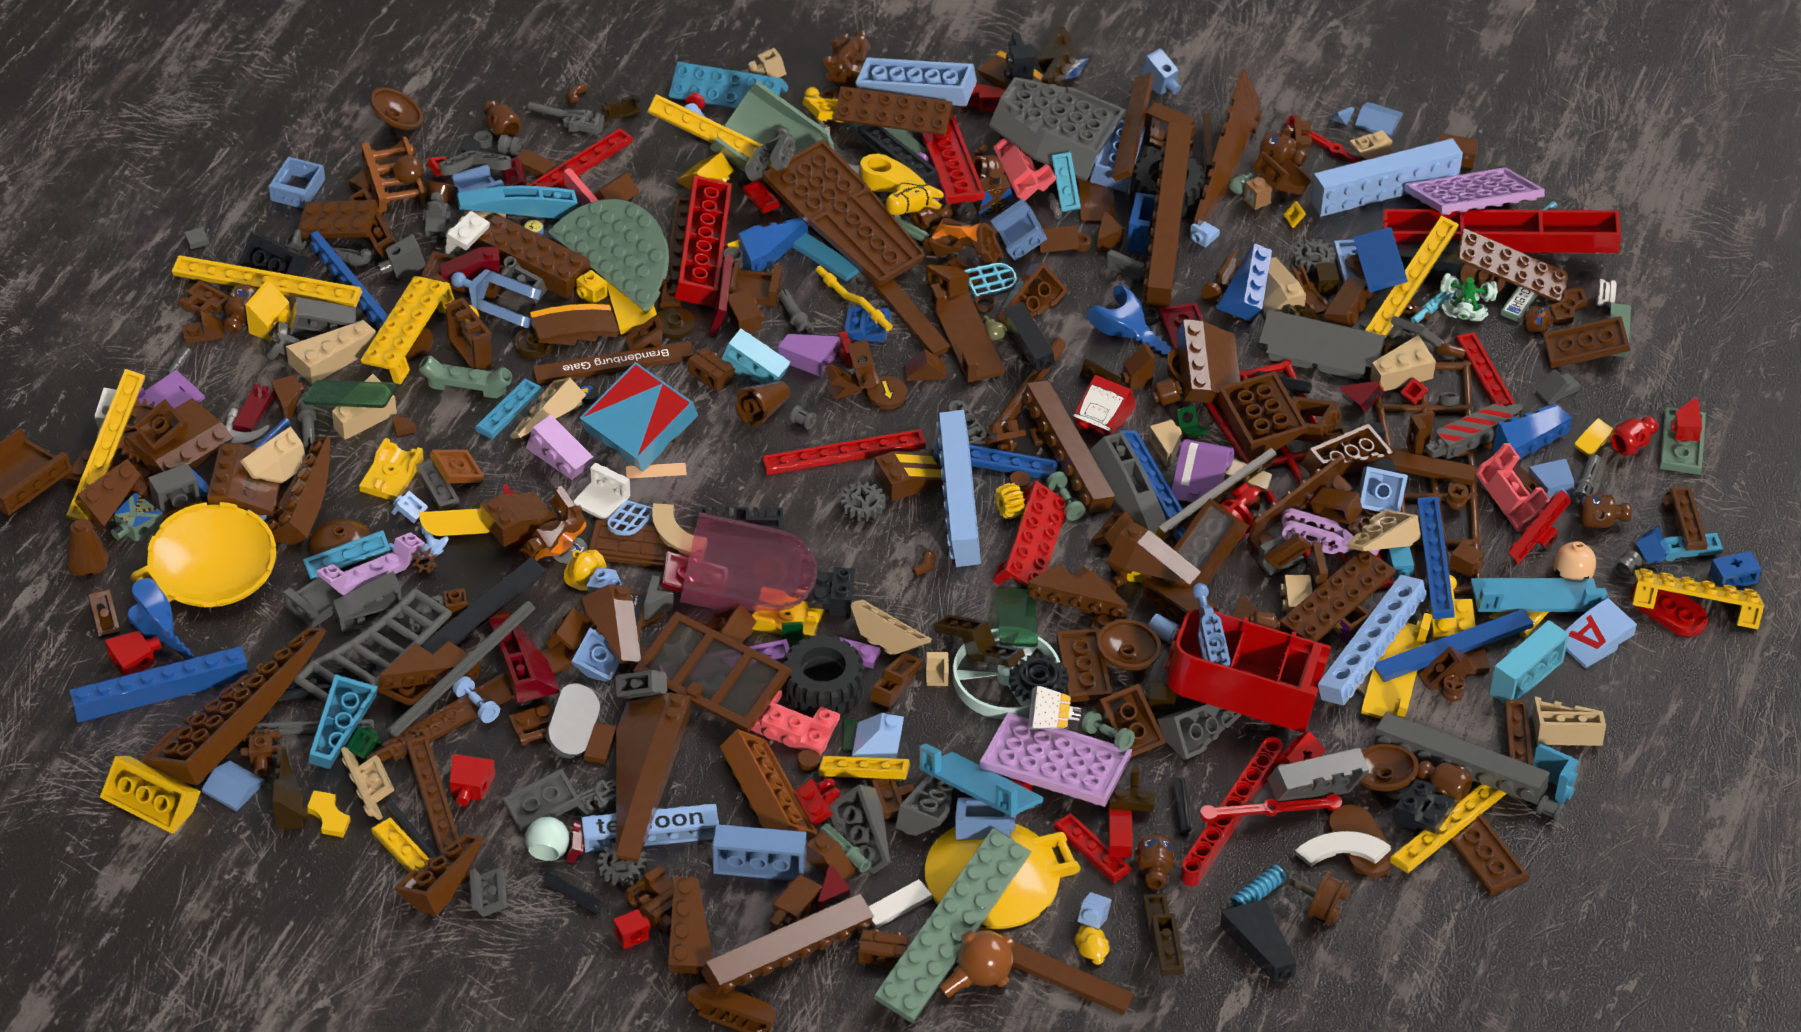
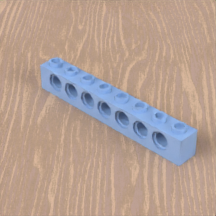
[1318,575,1426,706]

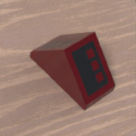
[1340,381,1384,413]
[818,866,850,912]

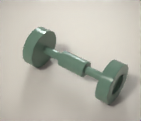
[1046,472,1085,521]
[1082,711,1135,751]

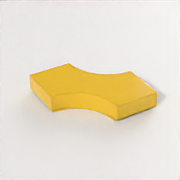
[308,791,350,838]

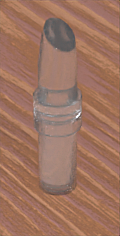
[1048,192,1062,219]

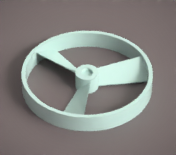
[953,628,1060,720]

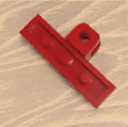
[1508,490,1571,565]

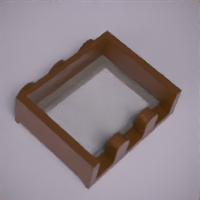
[445,297,494,371]

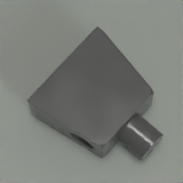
[378,234,426,280]

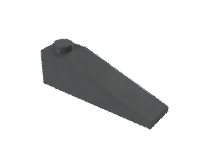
[1158,703,1242,759]
[896,774,953,836]
[828,785,890,874]

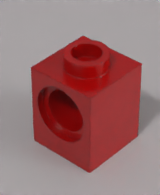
[613,909,651,949]

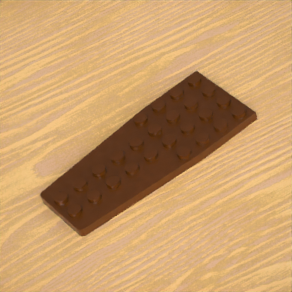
[762,139,924,285]

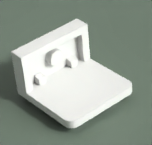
[445,211,490,255]
[574,463,630,520]

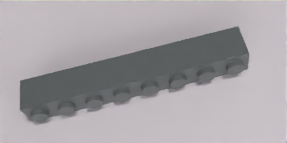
[1374,713,1550,804]

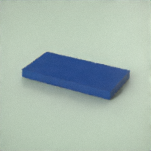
[1353,227,1408,293]

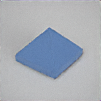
[1330,107,1354,125]

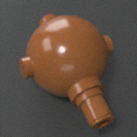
[939,930,1015,998]

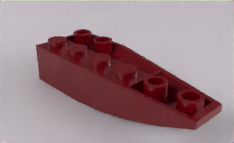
[488,610,560,703]

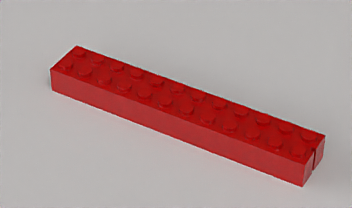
[1383,209,1621,254]

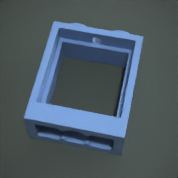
[269,157,325,209]
[956,798,1016,839]

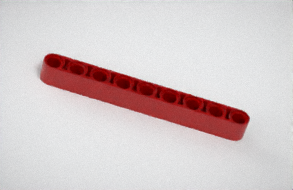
[1180,737,1283,886]

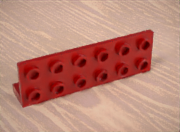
[992,481,1068,587]

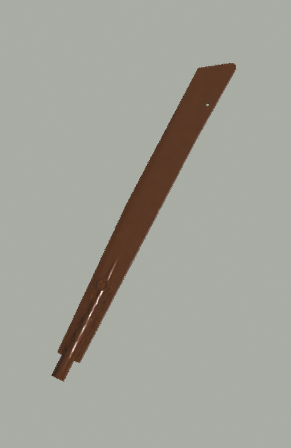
[366,613,665,762]

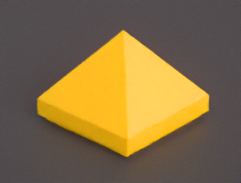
[1284,201,1306,228]

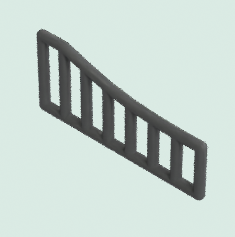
[294,588,452,703]

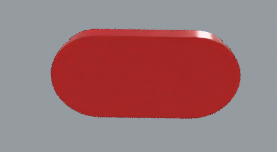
[1630,582,1708,636]

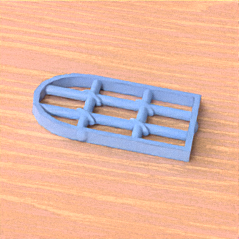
[607,500,653,536]

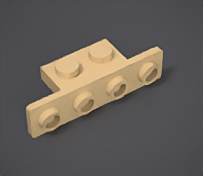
[341,746,394,821]

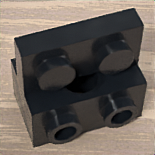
[1004,32,1036,84]
[808,567,855,617]
[1395,779,1457,834]

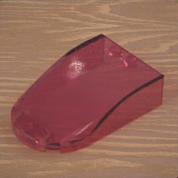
[680,512,817,611]

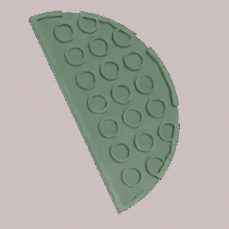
[548,199,669,313]

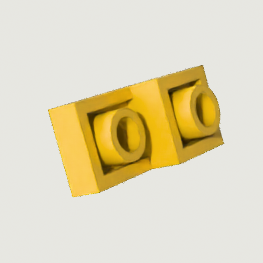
[1574,418,1613,457]

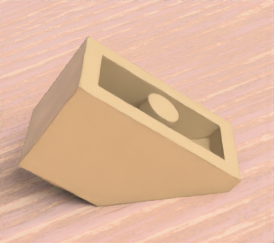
[1149,420,1182,468]

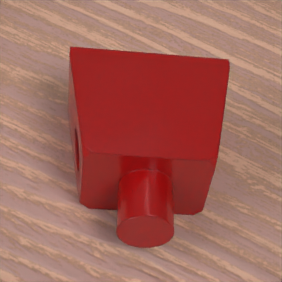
[105,631,162,676]
[450,754,495,806]

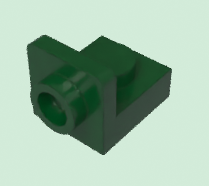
[346,726,383,761]

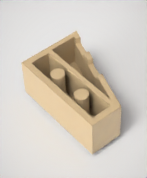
[1370,335,1436,391]
[332,374,397,440]
[1531,697,1606,746]

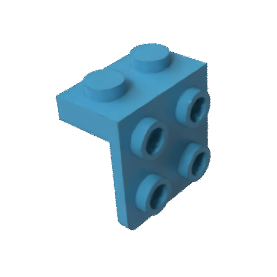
[1533,744,1579,804]

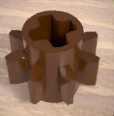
[412,547,438,573]

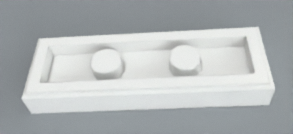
[869,880,932,929]

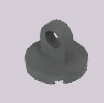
[263,321,300,361]

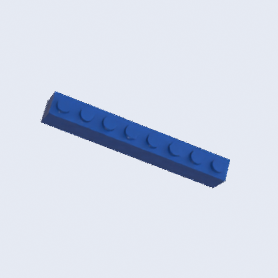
[69,646,249,723]

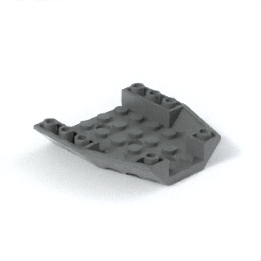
[989,77,1127,181]

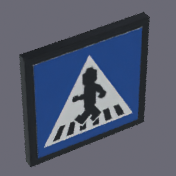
[1062,56,1093,82]

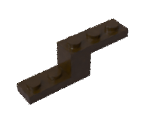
[1037,26,1076,86]
[933,615,1025,667]
[1143,893,1185,976]

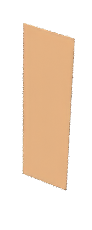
[626,463,686,478]

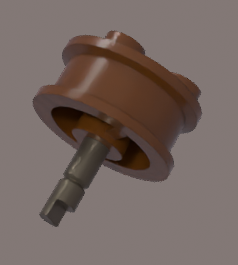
[1289,871,1352,926]

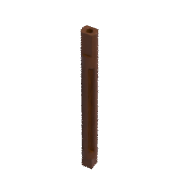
[986,338,1066,437]

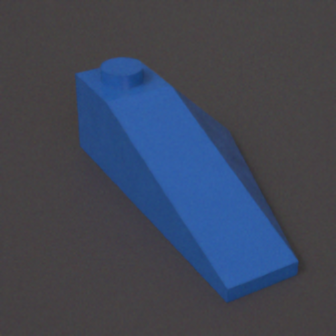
[738,218,808,272]

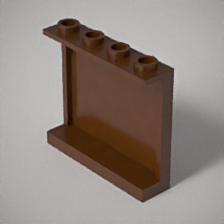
[0,428,73,516]

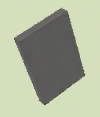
[502,769,582,834]

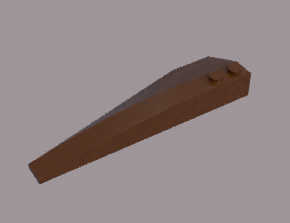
[1194,69,1263,226]
[141,627,326,785]
[616,693,691,862]

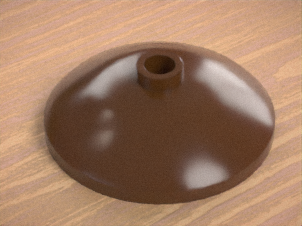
[370,88,423,130]
[309,518,371,567]
[1097,619,1161,670]
[1359,744,1419,791]

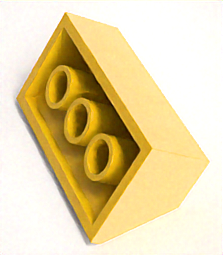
[100,756,201,833]

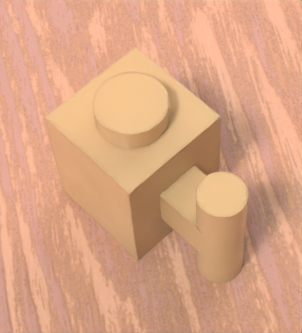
[749,48,786,78]

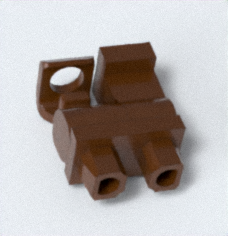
[626,865,674,933]

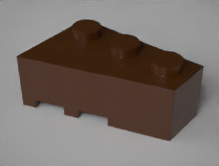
[75,459,140,533]

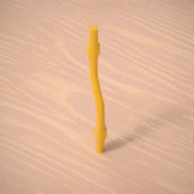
[816,266,892,331]

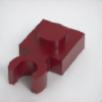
[565,821,585,863]

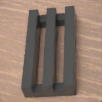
[1106,250,1145,282]

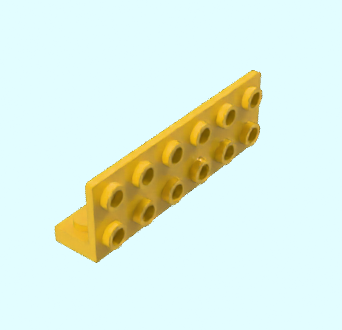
[361,276,455,385]
[1632,568,1764,629]
[1361,613,1433,719]

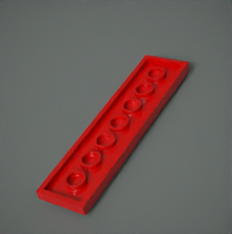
[920,114,985,204]

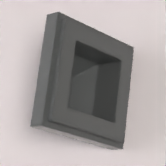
[285,229,302,250]

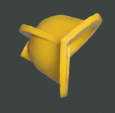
[564,550,606,591]

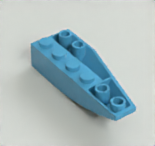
[457,186,578,219]

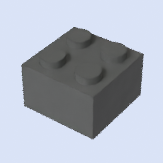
[148,463,200,513]

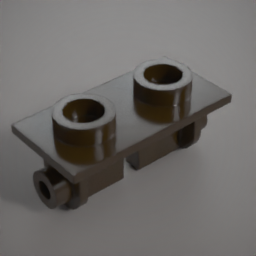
[600,94,642,122]
[1080,358,1122,385]

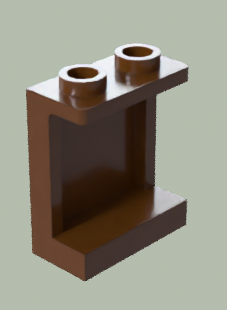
[1252,152,1312,195]
[729,261,782,307]

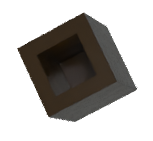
[1314,263,1339,294]
[1145,682,1176,715]

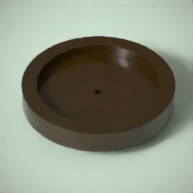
[658,307,695,339]

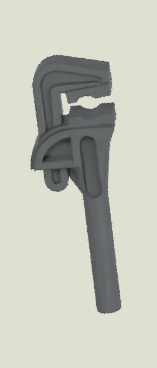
[528,102,605,134]
[575,779,616,817]

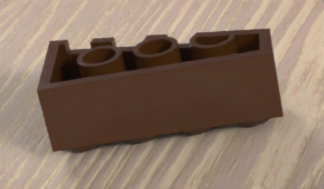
[1302,424,1394,475]
[1143,576,1218,627]
[668,877,713,975]

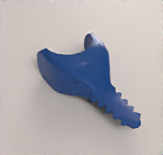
[1087,284,1172,356]
[128,578,196,660]

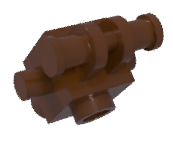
[241,728,281,776]

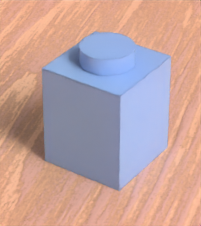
[1078,892,1112,929]

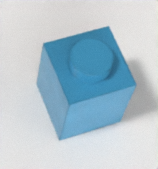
[1387,547,1414,580]

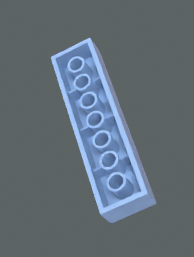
[1311,139,1463,217]
[936,410,981,567]

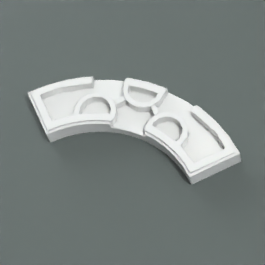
[1295,831,1391,867]

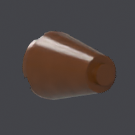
[735,381,790,427]
[66,519,109,576]

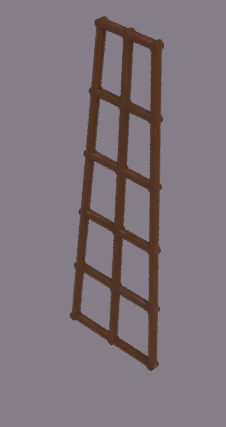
[1366,361,1482,594]

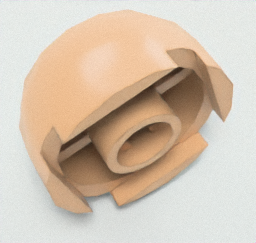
[1553,541,1596,581]

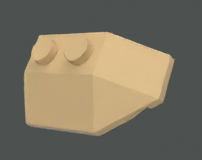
[240,426,306,483]
[851,600,932,655]

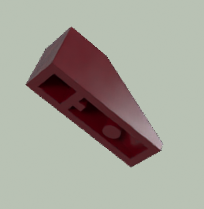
[440,247,500,281]

